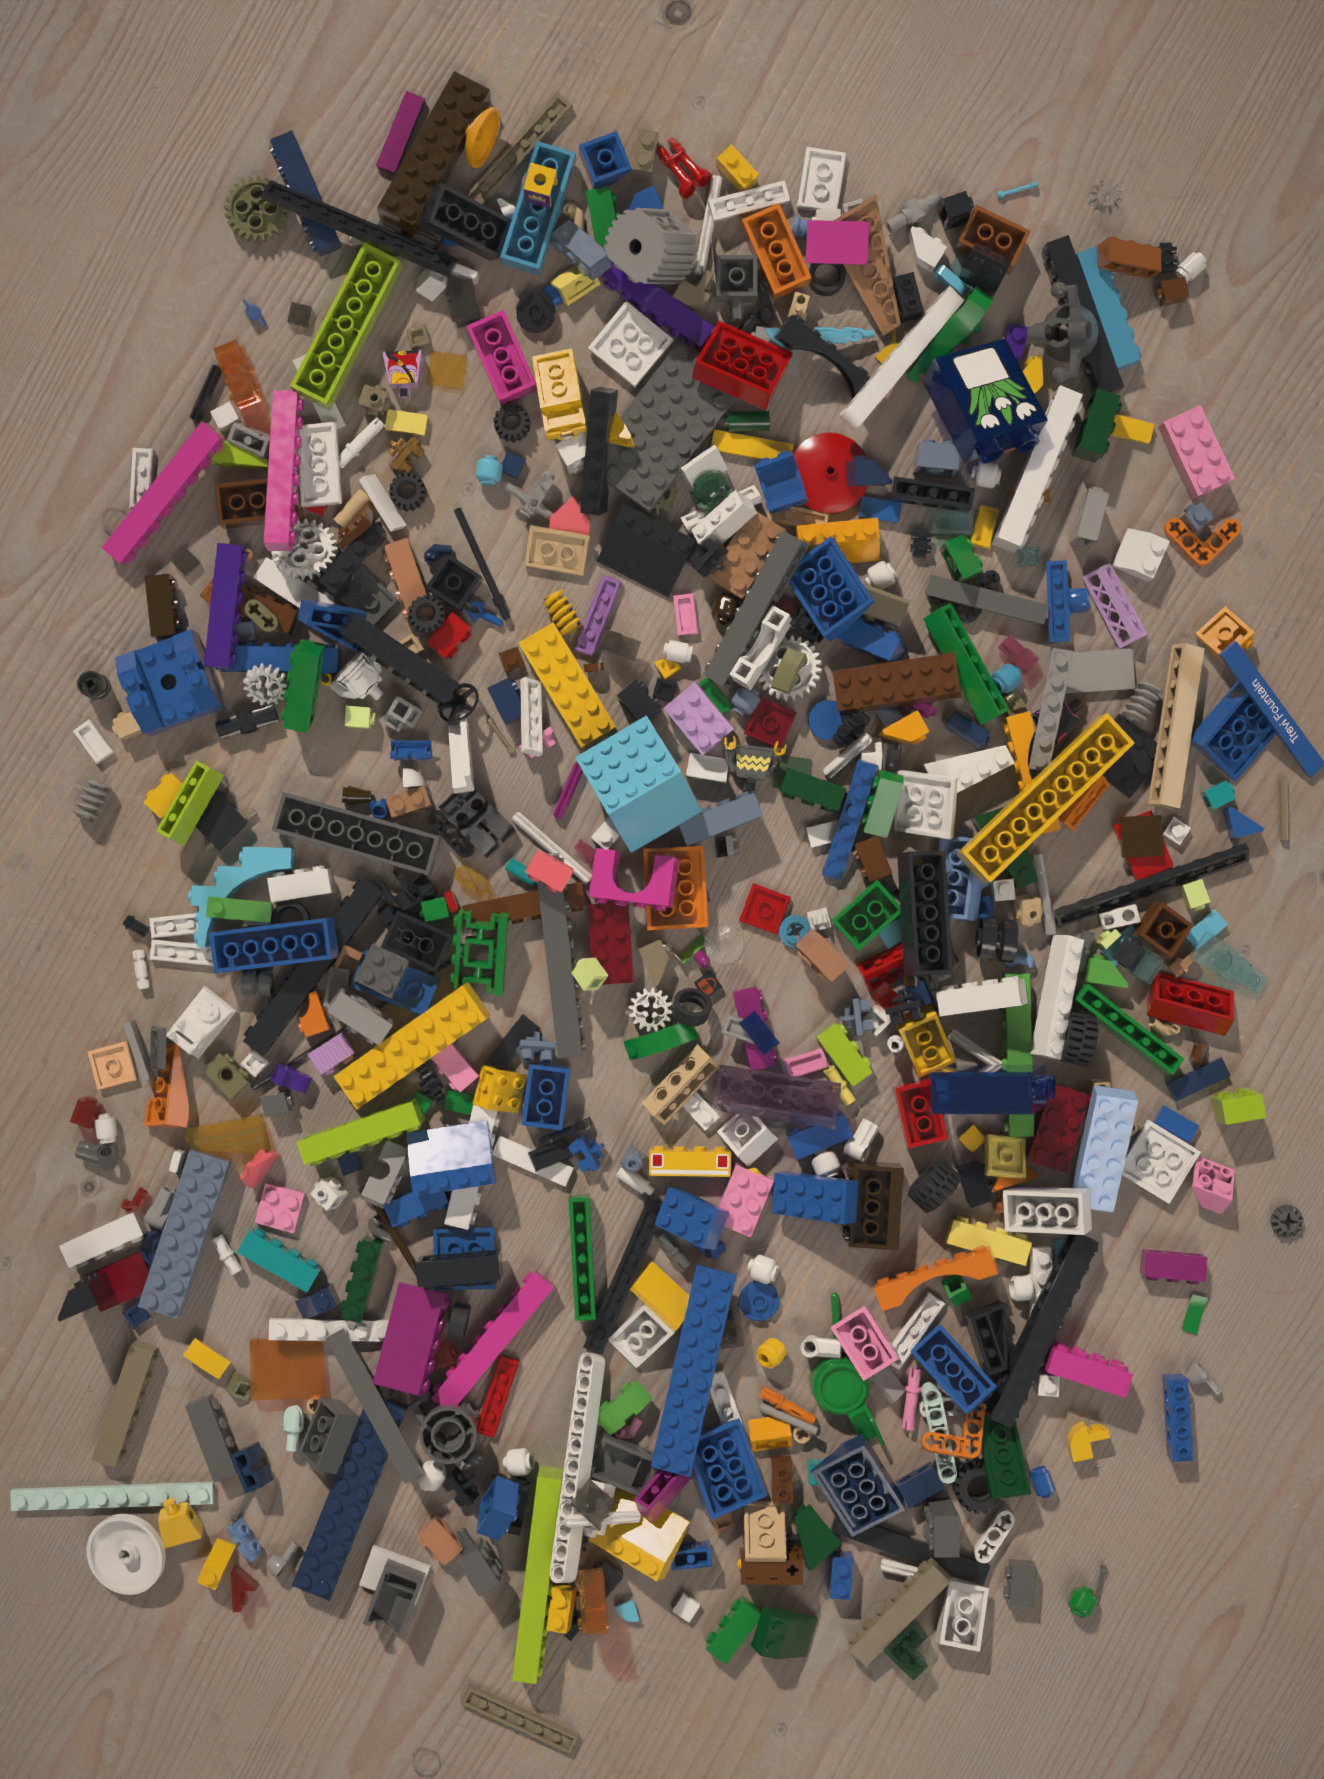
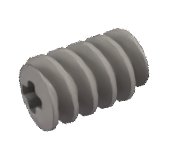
[1121,682,1163,727]
[72,779,112,824]

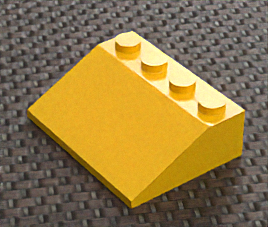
[588,1487,690,1581]

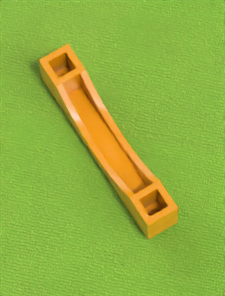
[1002,711,1061,834]

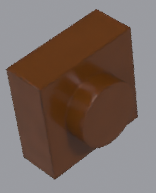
[498,647,524,673]

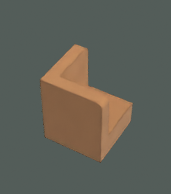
[334,944,364,974]

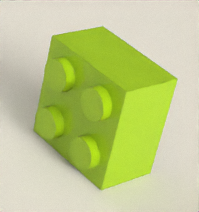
[1211,1087,1266,1125]

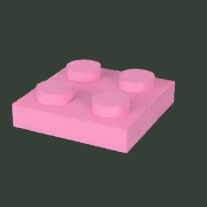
[254,1183,306,1233]

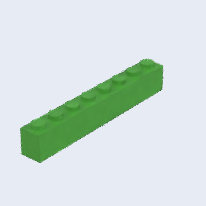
[999,973,1034,1137]

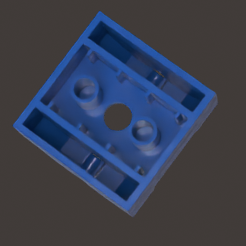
[115,629,226,736]

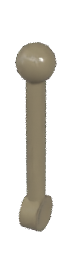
[486,718,515,754]

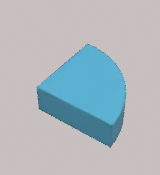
[615,1600,640,1622]

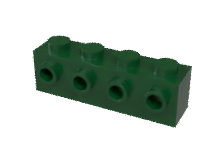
[339,1236,385,1324]

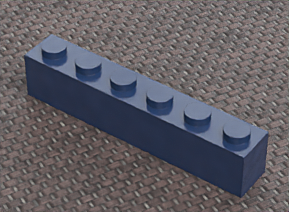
[269,130,342,257]

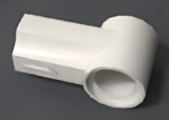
[844,1119,880,1162]
[800,1335,842,1358]

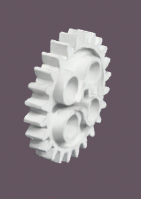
[271,519,338,580]
[759,635,822,701]

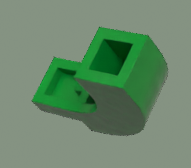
[623,1022,698,1060]

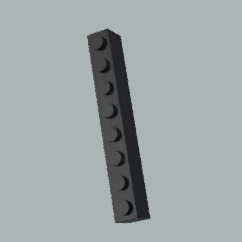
[1041,235,1124,394]

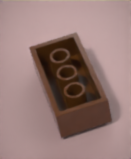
[215,478,304,529]

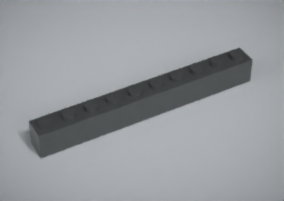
[537,853,586,1059]

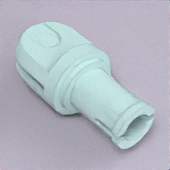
[283,1405,304,1452]

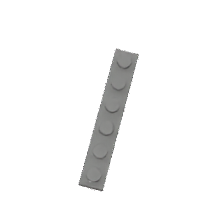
[1029,648,1074,771]

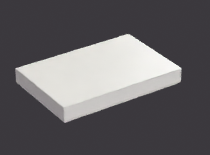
[797,147,846,212]
[359,1545,431,1606]

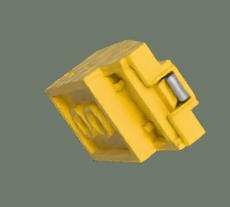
[532,348,587,441]

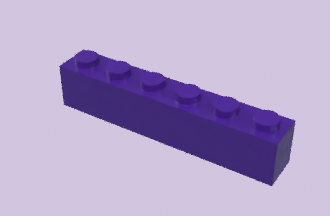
[602,262,715,352]
[204,543,248,670]

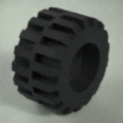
[1060,1011,1099,1067]
[907,1159,961,1213]
[952,1457,1002,1514]

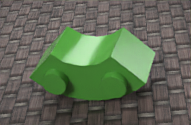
[598,1380,653,1435]

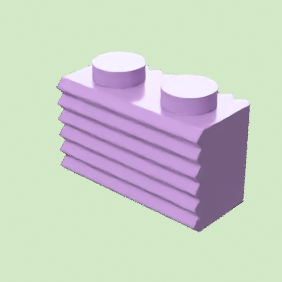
[307,1032,357,1075]

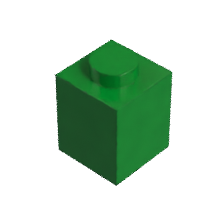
[419,897,451,922]
[941,1275,973,1307]

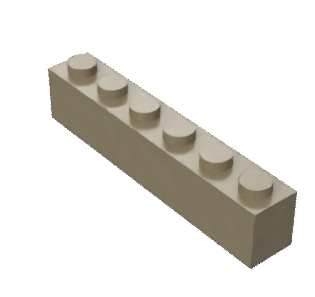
[92,1340,159,1468]
[848,1557,951,1667]

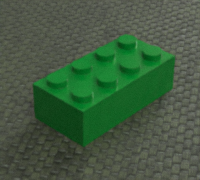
[281,639,326,733]

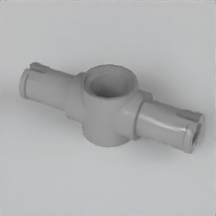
[885,191,942,233]

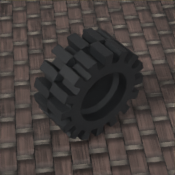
[493,403,531,443]
[389,472,427,511]
[408,595,446,634]

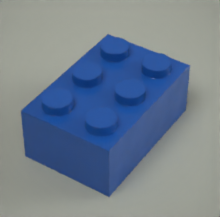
[522,1063,571,1130]
[654,1187,729,1250]

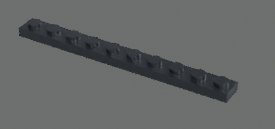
[261,180,458,278]
[1054,843,1249,928]

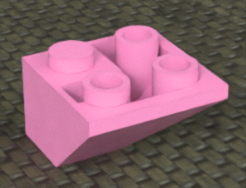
[1192,1156,1235,1214]

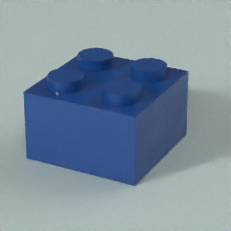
[476,1476,520,1541]

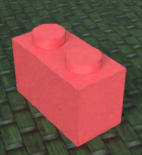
[525,848,574,893]

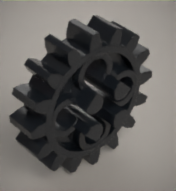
[831,711,871,749]
[416,1064,447,1106]

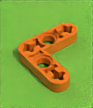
[1163,518,1241,566]
[920,1402,985,1459]

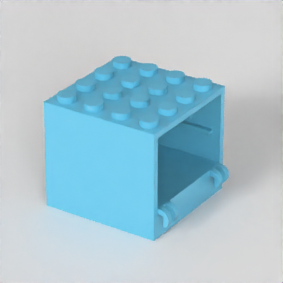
[575,716,702,853]

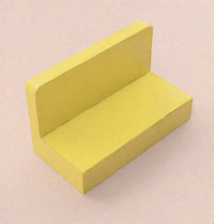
[550,265,600,306]

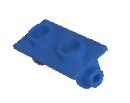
[390,740,433,761]

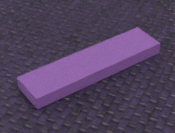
[574,575,622,658]

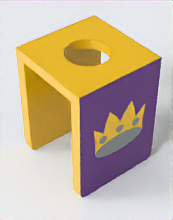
[523,163,558,208]

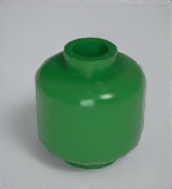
[1067,1586,1098,1619]

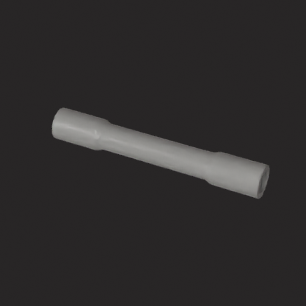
[1031,854,1057,936]

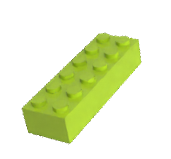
[296,1098,426,1167]

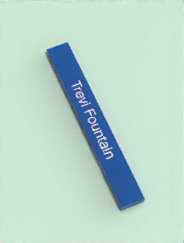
[1218,641,1324,777]

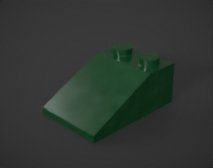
[751,1606,818,1659]

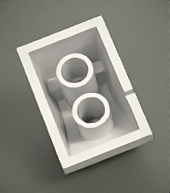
[166,986,237,1059]

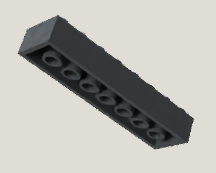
[272,792,442,876]

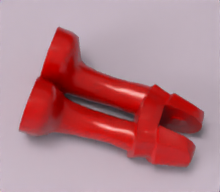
[657,138,713,200]

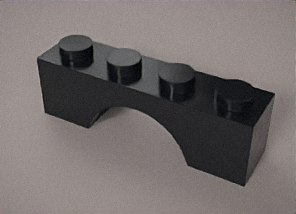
[319,521,387,599]

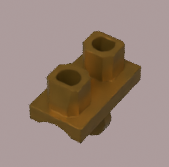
[389,437,425,473]

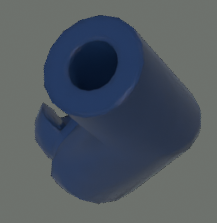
[424,544,452,564]

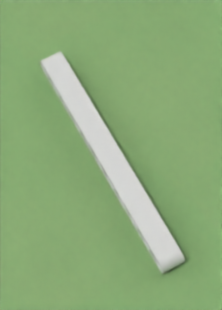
[550,1352,605,1583]

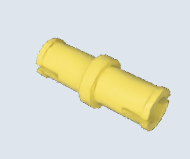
[823,1065,856,1106]

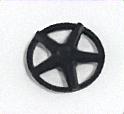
[437,683,479,723]

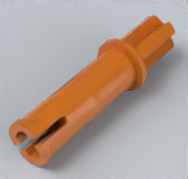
[759,1386,816,1425]

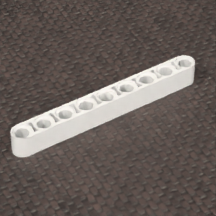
[839,286,964,430]

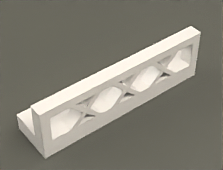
[448,713,474,794]

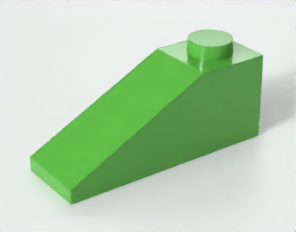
[206,896,272,923]

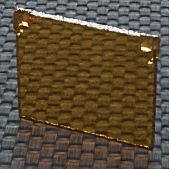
[249,1338,325,1401]

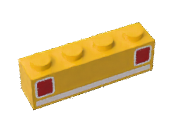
[649,1145,731,1177]

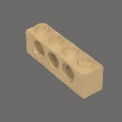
[642,1044,720,1125]

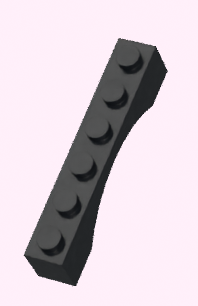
[774,315,876,409]
[580,387,618,516]

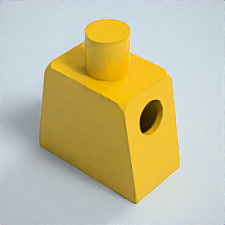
[158,1498,203,1548]

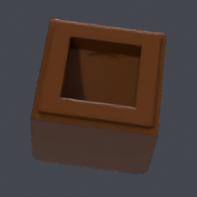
[1189,1041,1209,1064]

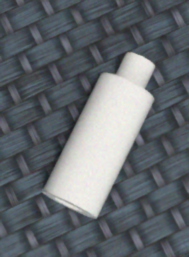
[615,1165,654,1195]

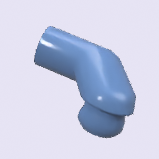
[1004,952,1035,969]

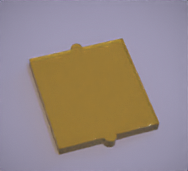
[427,351,467,390]

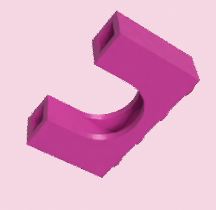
[589,848,679,911]

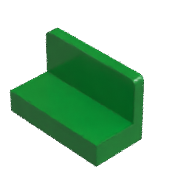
[847,1403,885,1446]

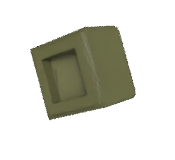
[226,1372,256,1401]

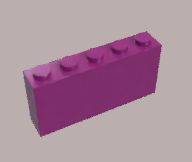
[373,1282,451,1396]

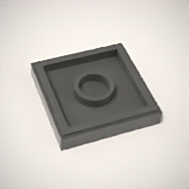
[150,1026,167,1070]

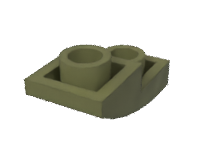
[771,648,807,694]

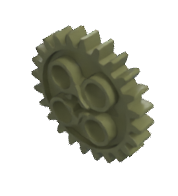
[224,175,291,244]

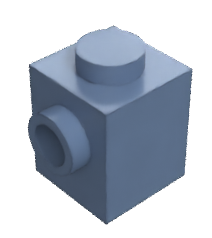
[1179,502,1214,533]

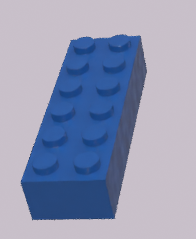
[209,917,339,973]

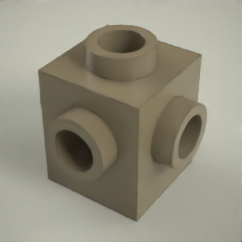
[358,384,392,417]

